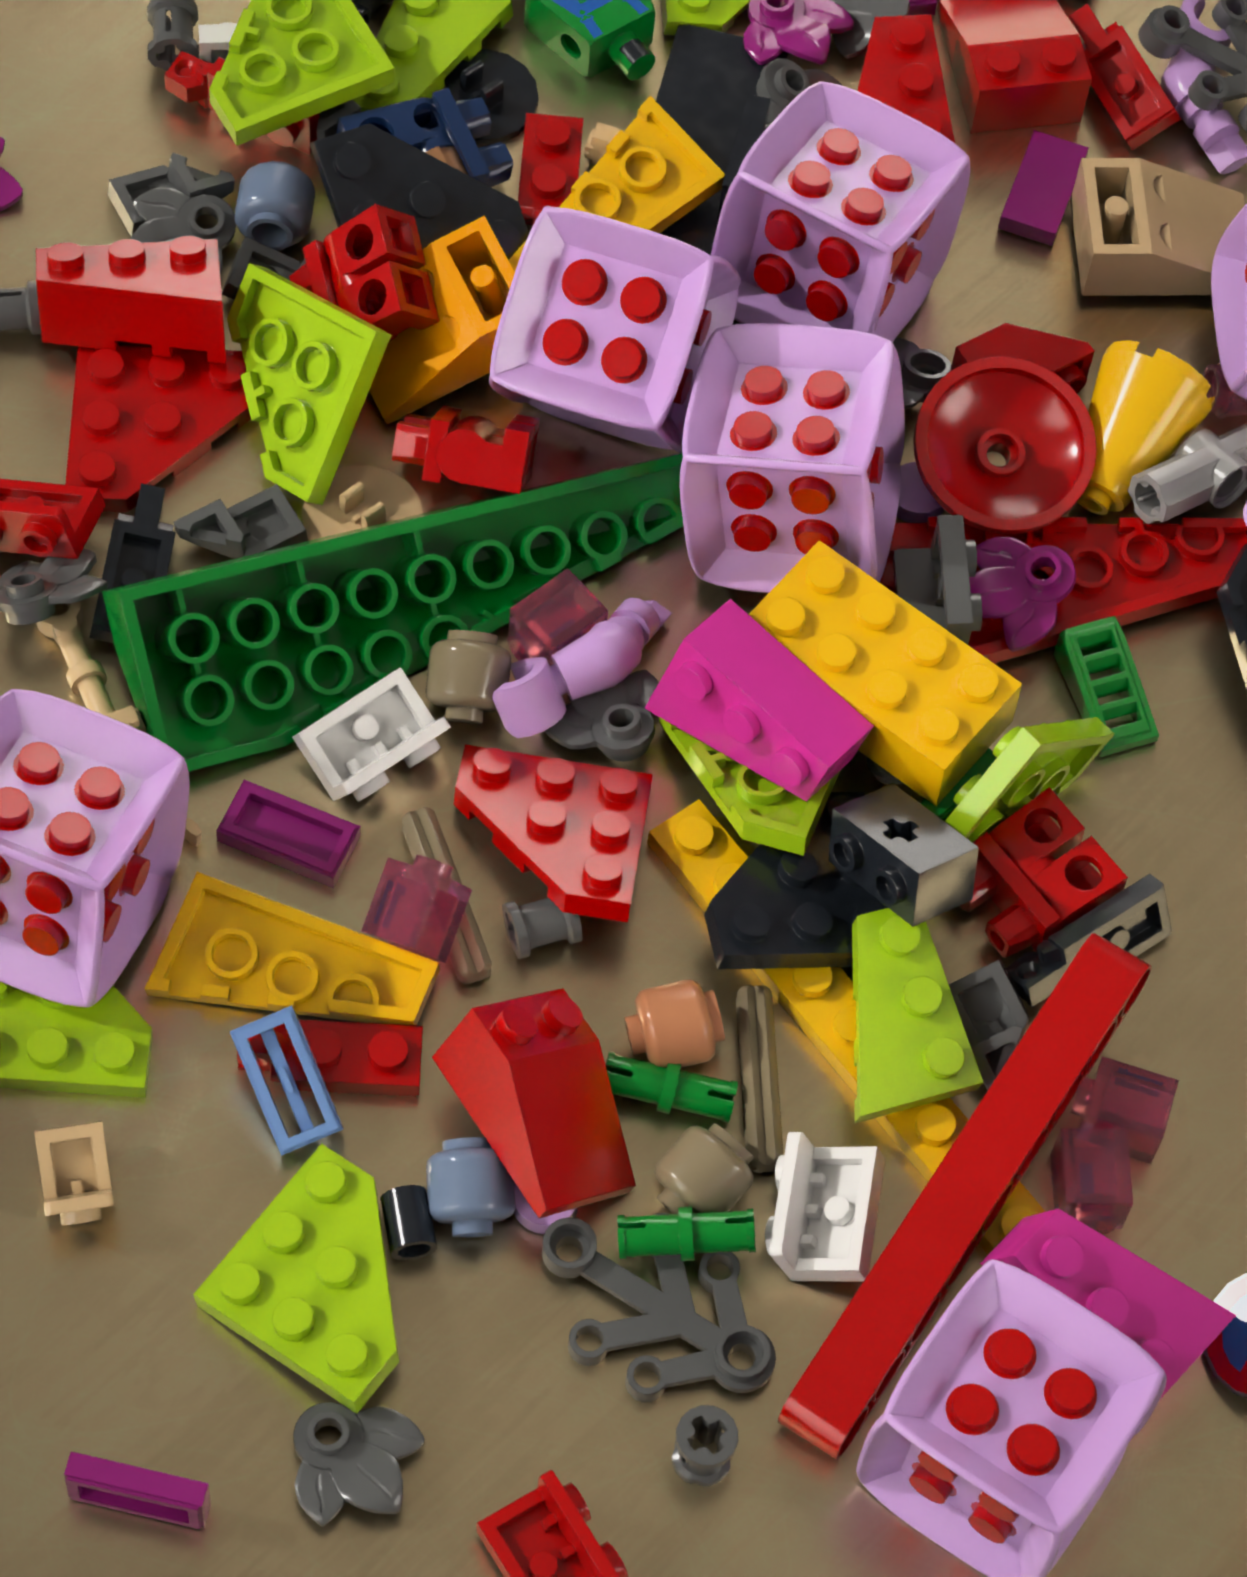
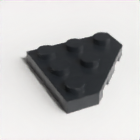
[310,123,529,260]
[704,792,888,970]

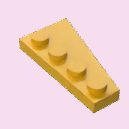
[509,95,725,272]
[144,872,440,1025]

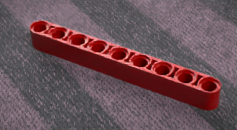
[777,933,1152,1460]

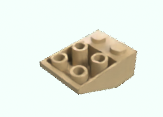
[1070,158,1245,296]

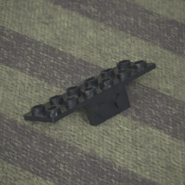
[656,25,788,255]

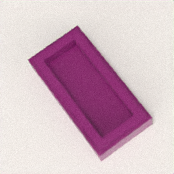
[998,130,1089,246]
[216,779,361,889]
[64,1451,211,1530]

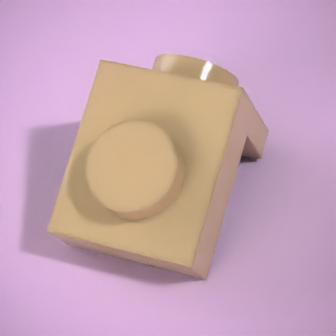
[34,1120,114,1225]

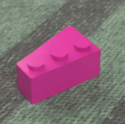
[644,599,874,802]
[980,1208,1236,1399]

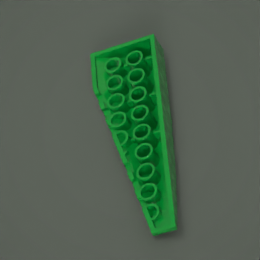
[102,453,684,771]

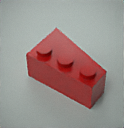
[857,14,955,143]
[36,236,226,364]

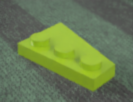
[353,0,514,112]
[852,908,983,1123]

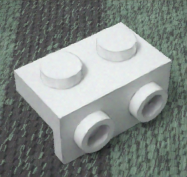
[292,667,451,802]
[765,1132,886,1282]

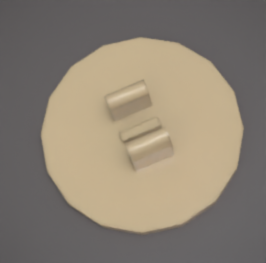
[301,464,423,541]

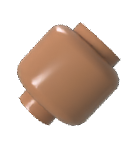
[624,979,725,1068]

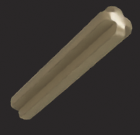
[402,807,492,984]
[736,985,784,1173]

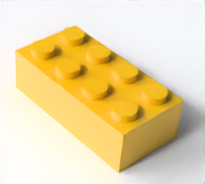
[748,540,1022,806]

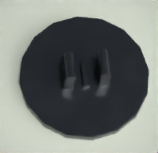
[442,49,539,145]

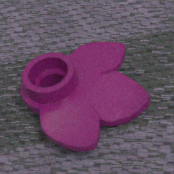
[743,0,854,65]
[969,537,1076,652]

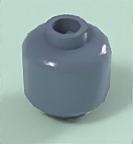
[235,161,316,251]
[426,1137,516,1238]

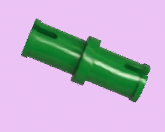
[605,1051,738,1123]
[617,1207,756,1261]

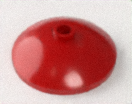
[913,356,1096,534]

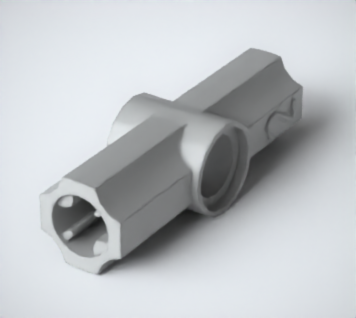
[1128,423,1247,524]

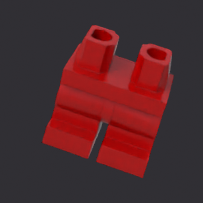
[289,204,440,342]
[392,406,541,494]
[960,787,1128,958]

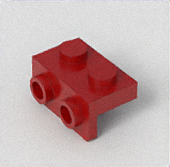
[0,479,106,559]
[476,1469,628,1577]

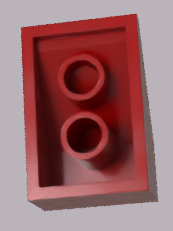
[936,0,1092,134]
[432,988,636,1218]

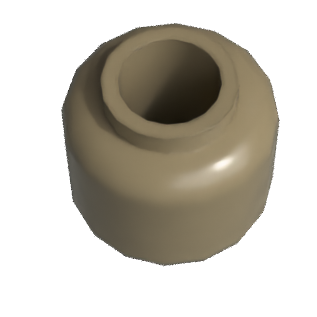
[425,630,511,724]
[655,1123,754,1214]

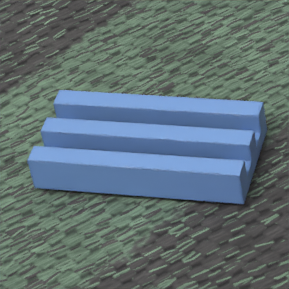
[230,1005,344,1156]

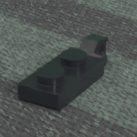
[89,483,176,643]
[1006,874,1172,1007]

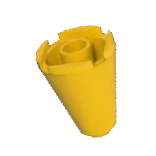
[1077,340,1215,515]

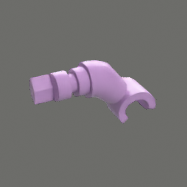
[1160,0,1247,175]
[493,598,672,738]

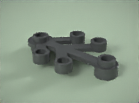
[1138,0,1247,131]
[542,1213,776,1402]

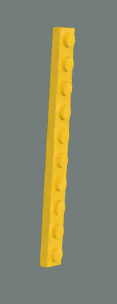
[647,799,1046,1254]

